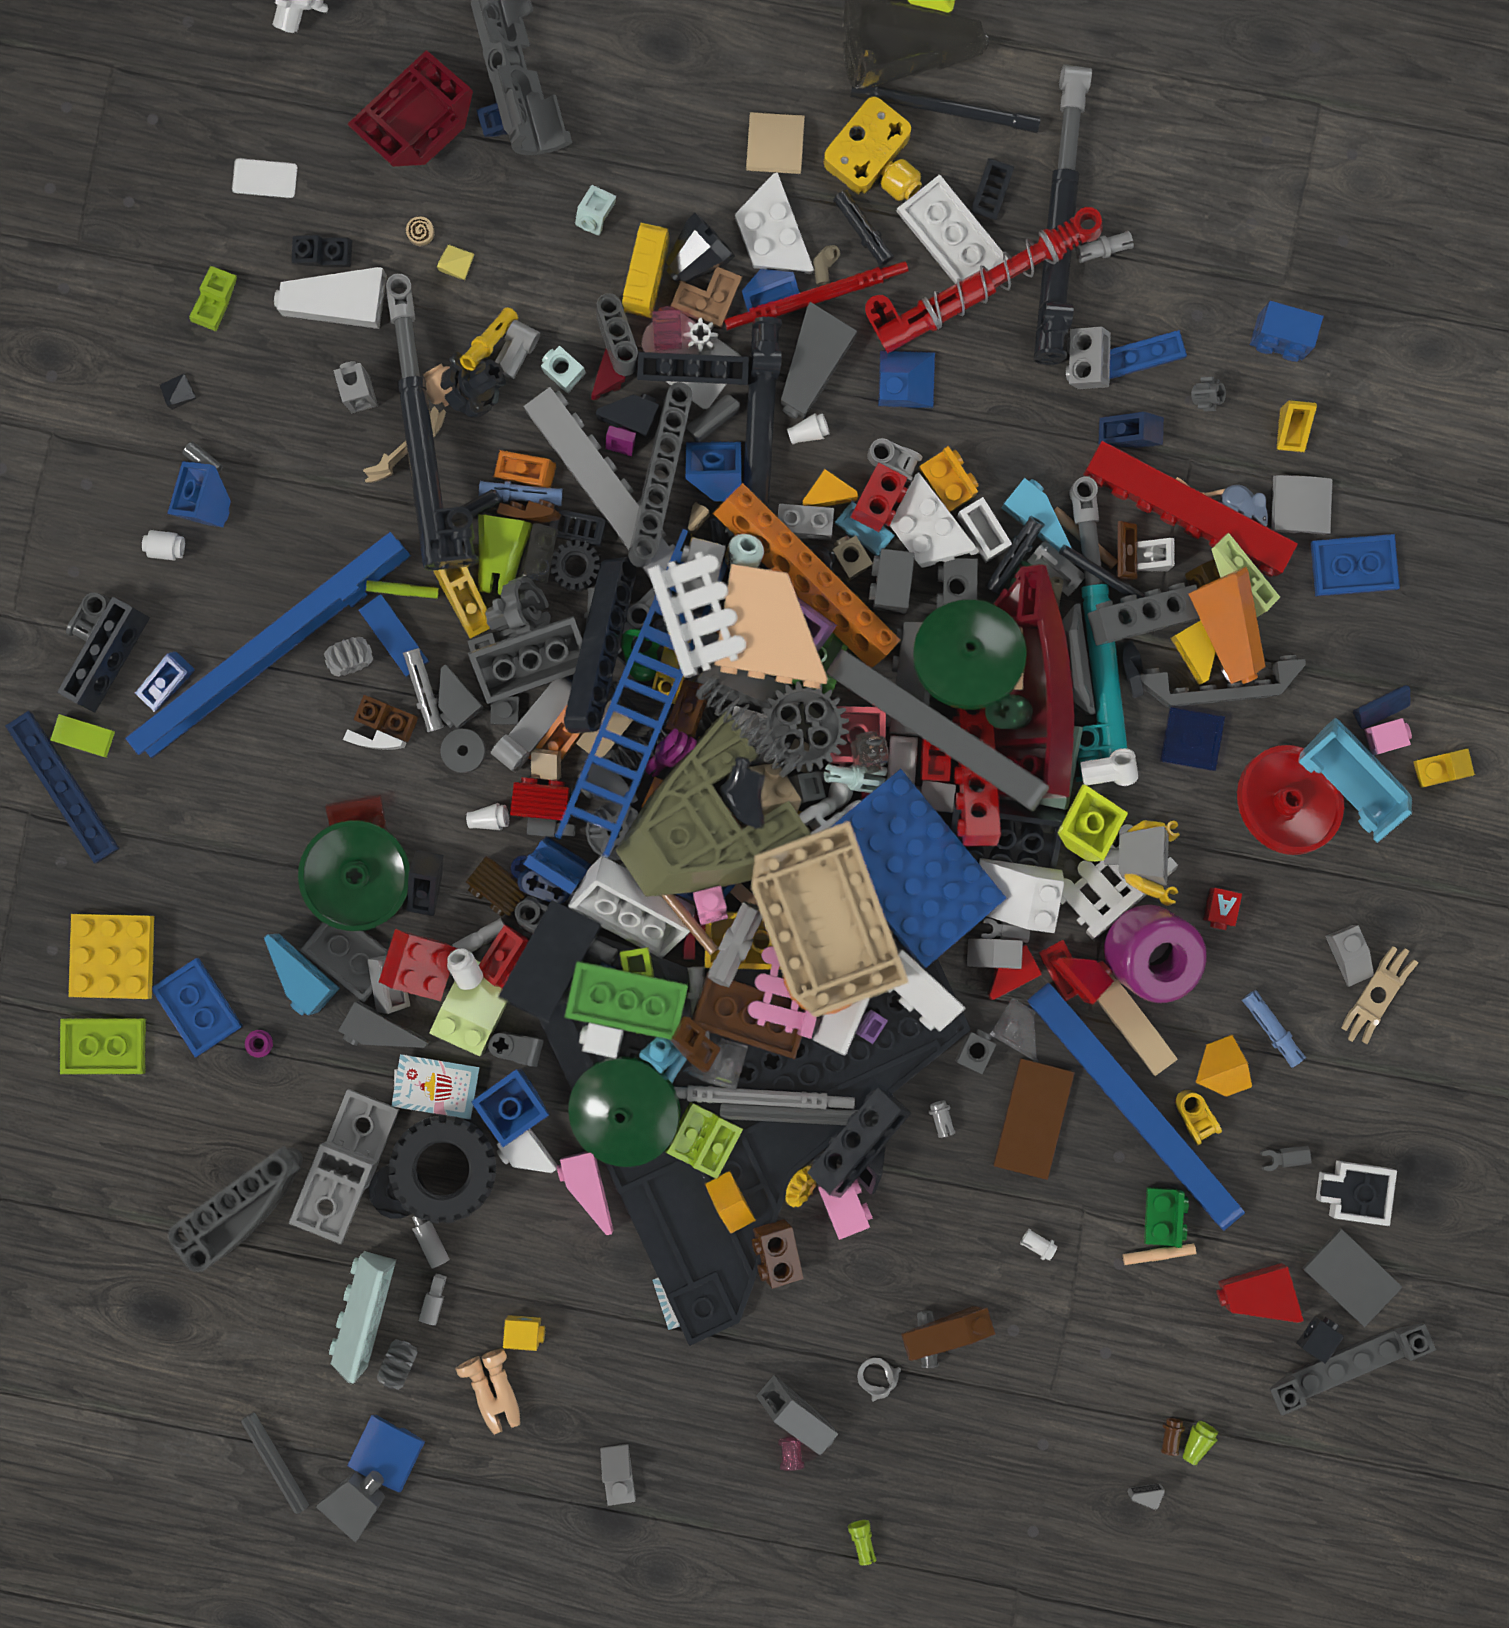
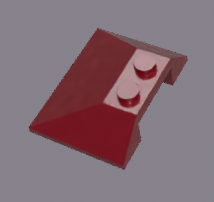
[348,50,473,167]

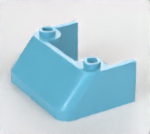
[1299,718,1412,842]

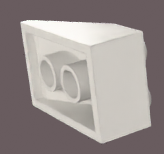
[979,858,1064,933]

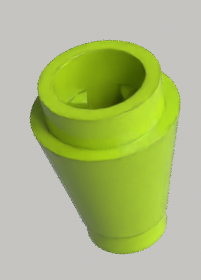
[1182,1421,1218,1465]

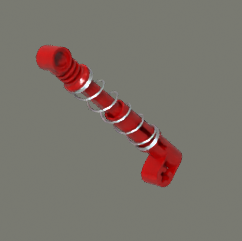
[865,207,1103,354]

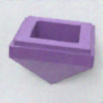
[856,1010,888,1044]

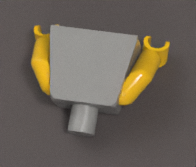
[1104,820,1180,906]

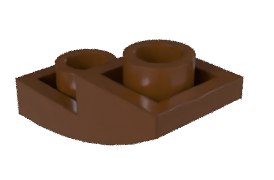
[497,499,561,523]
[353,695,419,743]

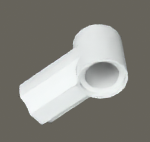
[1080,748,1138,786]

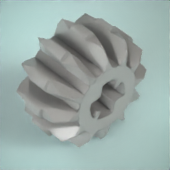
[324,637,373,676]

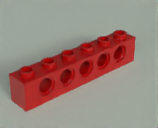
[951,705,1000,846]

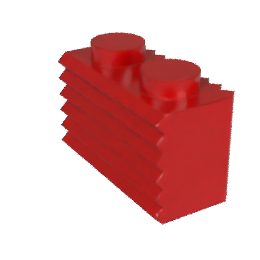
[510,778,571,821]

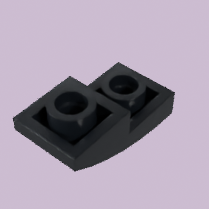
[291,235,352,268]

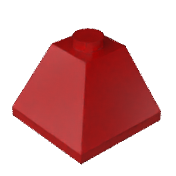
[1049,957,1114,1004]

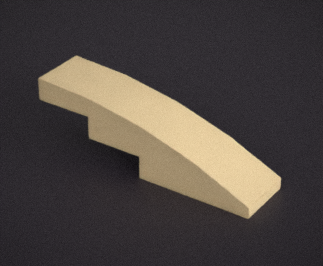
[1097,974,1178,1076]

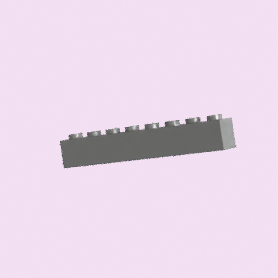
[524,387,680,581]

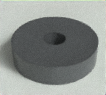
[441,729,486,773]

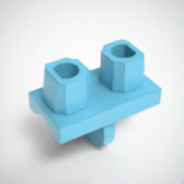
[639,1023,681,1073]

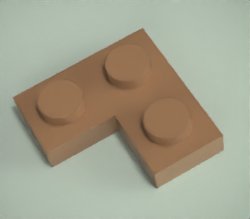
[670,267,742,329]

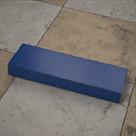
[1109,330,1187,380]
[359,594,429,678]

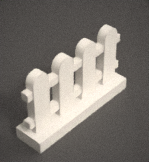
[648,552,746,678]
[1060,824,1178,941]

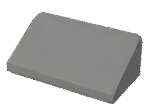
[367,955,410,1014]

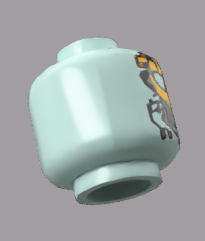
[725,534,764,570]

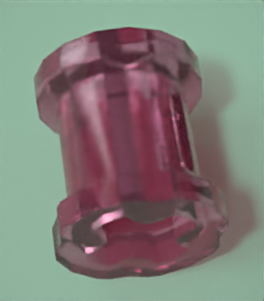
[778,1437,805,1471]

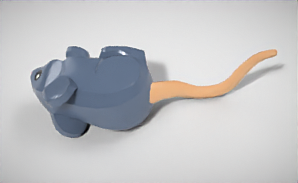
[1176,477,1268,527]

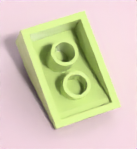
[429,960,507,1056]

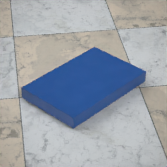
[1311,534,1400,597]
[152,958,243,1057]

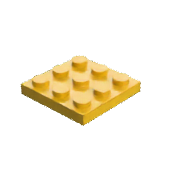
[69,914,154,999]

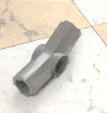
[707,901,763,988]

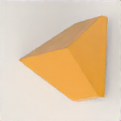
[1196,1035,1252,1097]

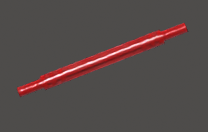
[724,261,908,330]

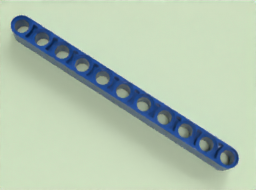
[1027,983,1245,1231]

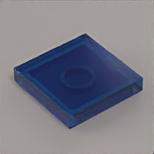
[1160,707,1225,771]

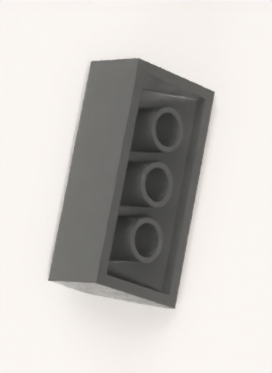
[468,616,583,704]
[886,622,930,738]

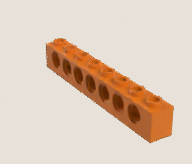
[713,483,900,669]

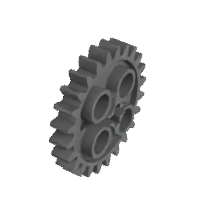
[758,681,849,772]

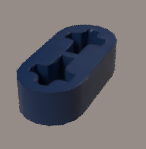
[517,869,570,904]

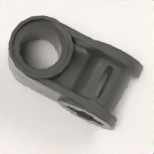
[66,593,111,641]
[488,1031,544,1067]

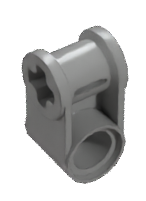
[867,438,923,482]

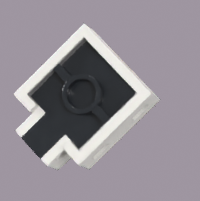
[1316,1160,1397,1226]

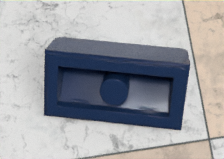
[1352,685,1410,729]

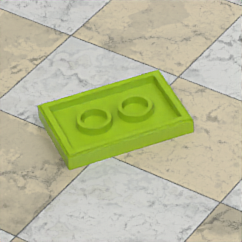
[60,1018,146,1074]

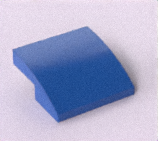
[524,837,592,894]
[347,1415,425,1492]

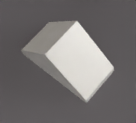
[1137,538,1174,571]

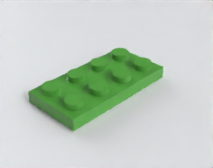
[565,961,688,1040]

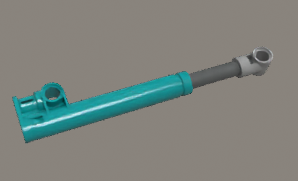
[1069,477,1127,782]

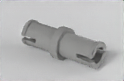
[1076,231,1133,263]

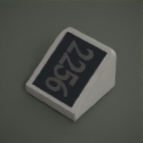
[1127,1484,1165,1510]

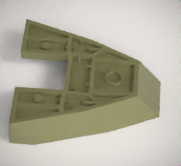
[616,710,812,897]

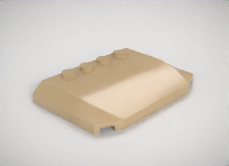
[752,821,909,1017]

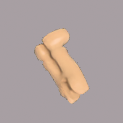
[456,1349,520,1435]

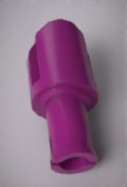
[645,728,697,777]

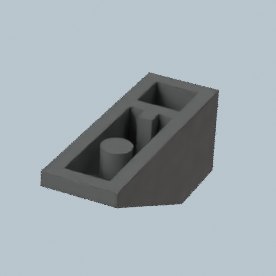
[338,1001,431,1048]

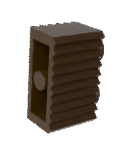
[466,856,530,917]

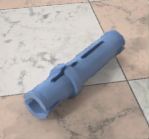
[479,481,563,506]
[1242,990,1306,1068]

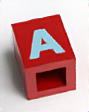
[1203,888,1242,930]

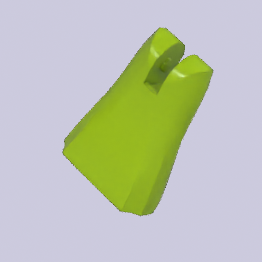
[478,515,533,595]

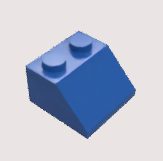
[471,1069,549,1148]

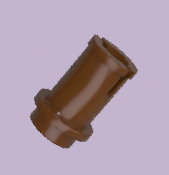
[1161,1418,1185,1456]

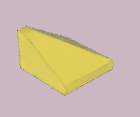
[437,245,474,280]

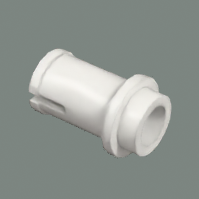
[1020,1229,1058,1261]

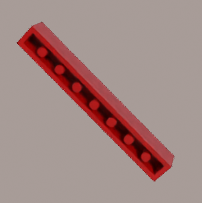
[1083,441,1298,577]

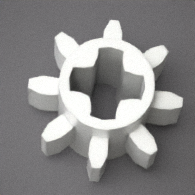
[683,318,718,354]

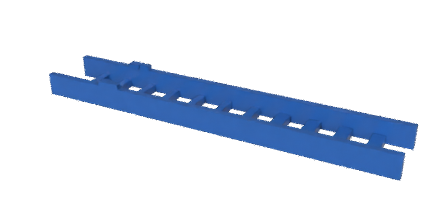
[555,529,727,858]
[125,532,411,758]

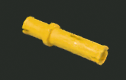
[460,307,518,371]

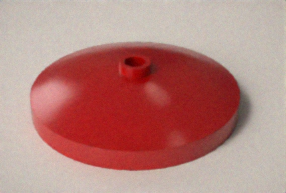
[1237,745,1344,855]

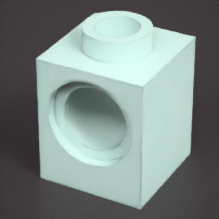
[541,346,586,393]

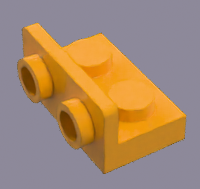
[919,446,979,512]

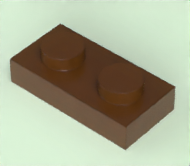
[665,680,712,738]

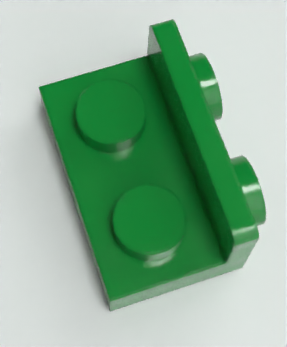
[1144,1187,1189,1248]

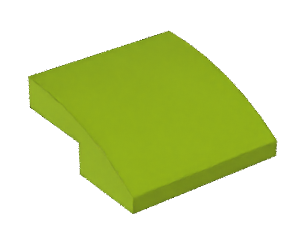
[665,1102,743,1179]

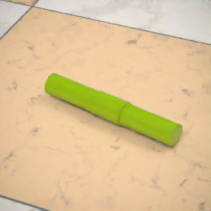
[366,580,439,599]

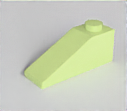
[1212,533,1280,617]

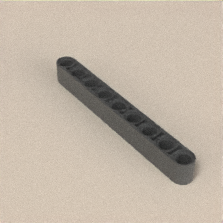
[825,649,1049,811]

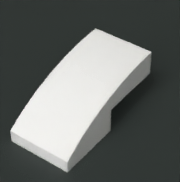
[343,730,406,750]

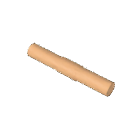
[1123,1243,1196,1265]

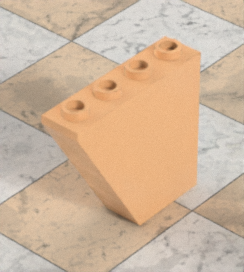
[714,564,828,689]

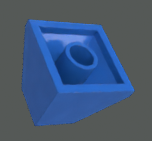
[878,351,935,408]
[686,442,741,502]
[167,461,231,528]

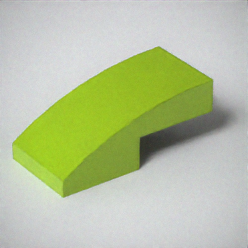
[189,266,237,331]
[51,714,115,758]

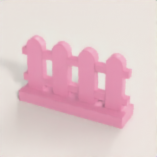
[748,947,817,1038]

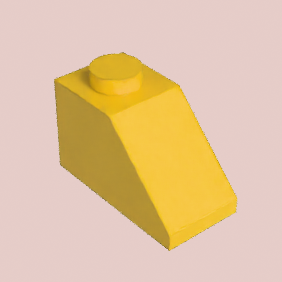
[1171,620,1216,685]

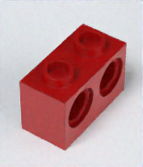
[850,462,908,532]
[920,738,951,783]

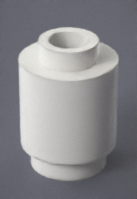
[142,530,185,560]
[447,949,483,990]

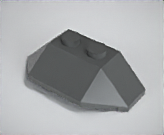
[1062,604,1095,716]

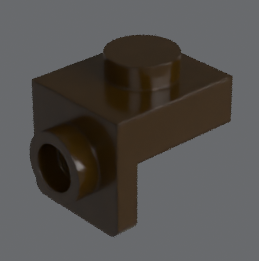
[1185,559,1220,588]

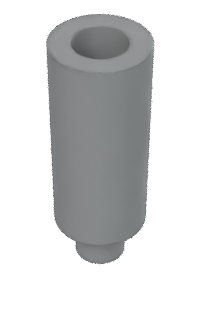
[412,1216,450,1269]

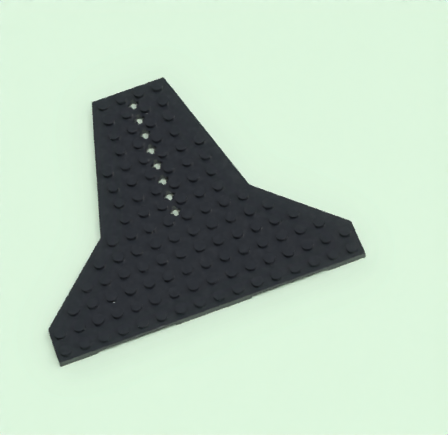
[522,931,971,1346]

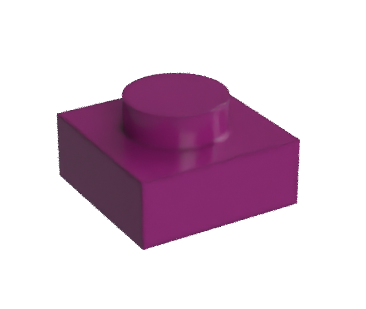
[605,426,636,456]

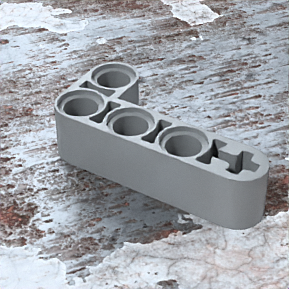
[491,676,573,772]

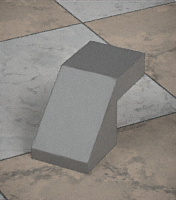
[967,939,1023,969]

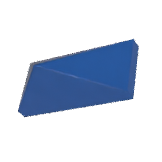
[742,269,799,312]

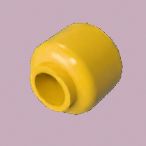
[881,159,922,201]

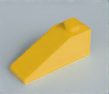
[434,567,490,639]

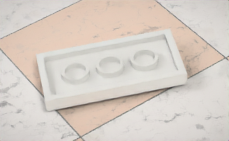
[896,174,1008,284]

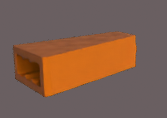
[1189,567,1265,684]

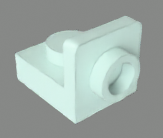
[575,185,616,235]

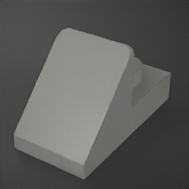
[600,1444,636,1506]

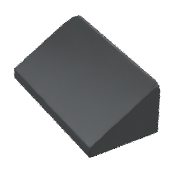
[686,394,740,442]

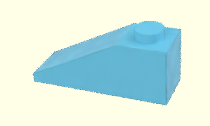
[1002,478,1071,552]

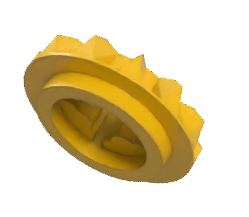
[786,1165,817,1207]

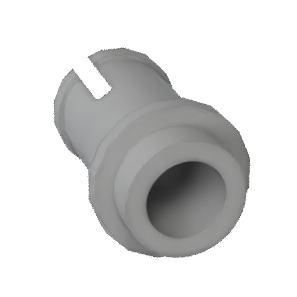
[929,1101,955,1138]

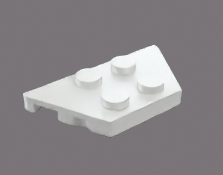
[735,172,814,274]
[890,473,979,568]

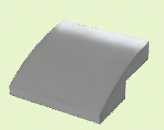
[1271,475,1332,535]

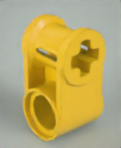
[1175,1090,1222,1146]

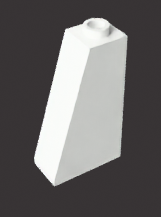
[274,267,387,329]

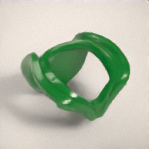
[621,629,660,682]

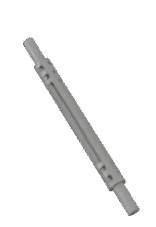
[674,1085,855,1109]

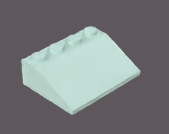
[329,1251,396,1384]

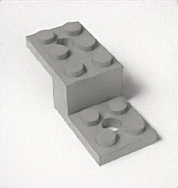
[289,1089,400,1244]

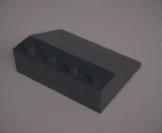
[949,793,1065,869]

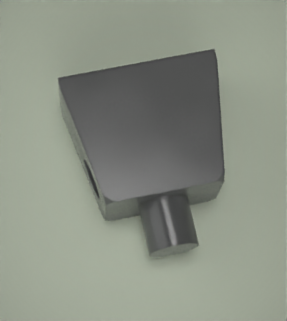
[316,1471,385,1542]

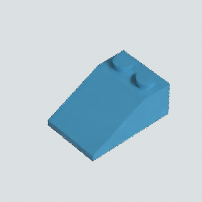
[264,934,340,1015]

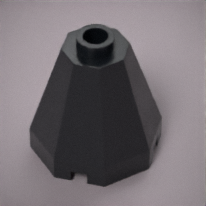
[666,212,735,283]

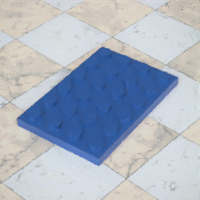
[828,769,1006,969]

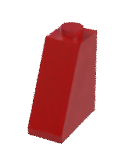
[1217,1263,1304,1323]

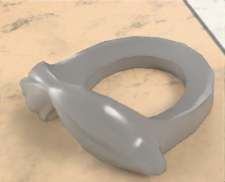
[857,1357,901,1402]

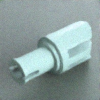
[824,763,888,793]

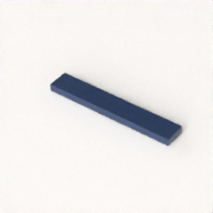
[6,711,120,864]

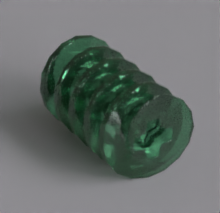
[985,694,1033,730]

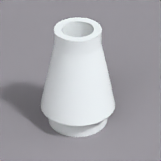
[787,413,830,444]
[466,803,509,830]

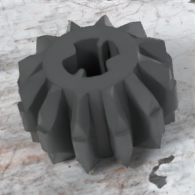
[377,1339,417,1390]

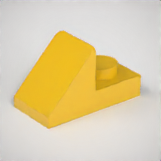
[1413,748,1475,788]

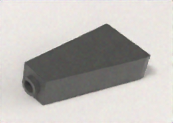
[781,302,857,420]
[688,662,800,720]

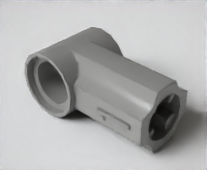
[495,320,540,379]

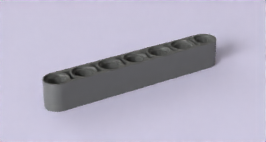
[628,382,692,567]

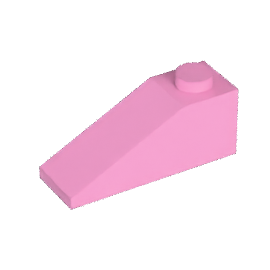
[557,1151,614,1235]

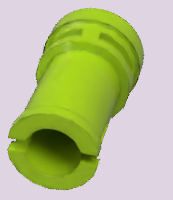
[848,1520,877,1566]

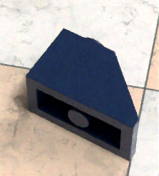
[1099,412,1164,448]

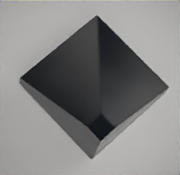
[160,373,197,410]

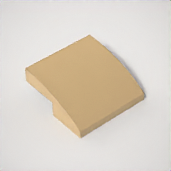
[746,113,804,174]

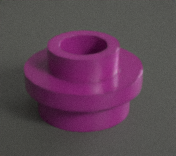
[245,1030,273,1058]

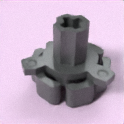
[485,576,551,635]

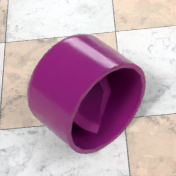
[1104,905,1207,1003]

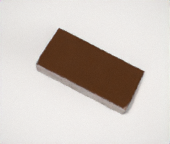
[1118,521,1137,580]

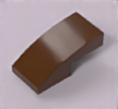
[671,1016,721,1072]

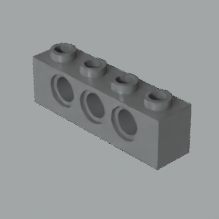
[936,558,978,608]
[1087,583,1200,646]

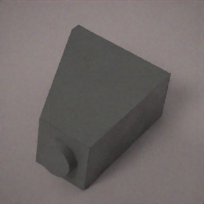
[756,1375,838,1455]

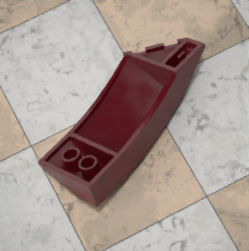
[992,564,1074,799]

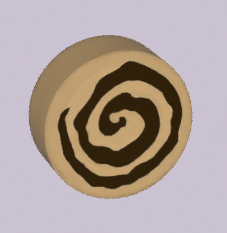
[406,216,435,246]

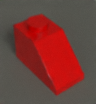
[988,945,1042,1000]

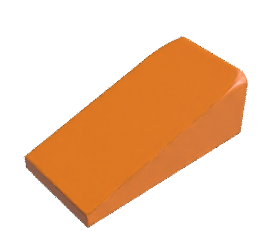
[494,450,556,488]

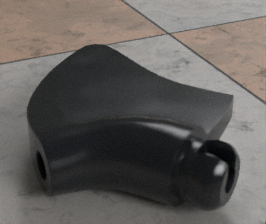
[719,756,765,829]

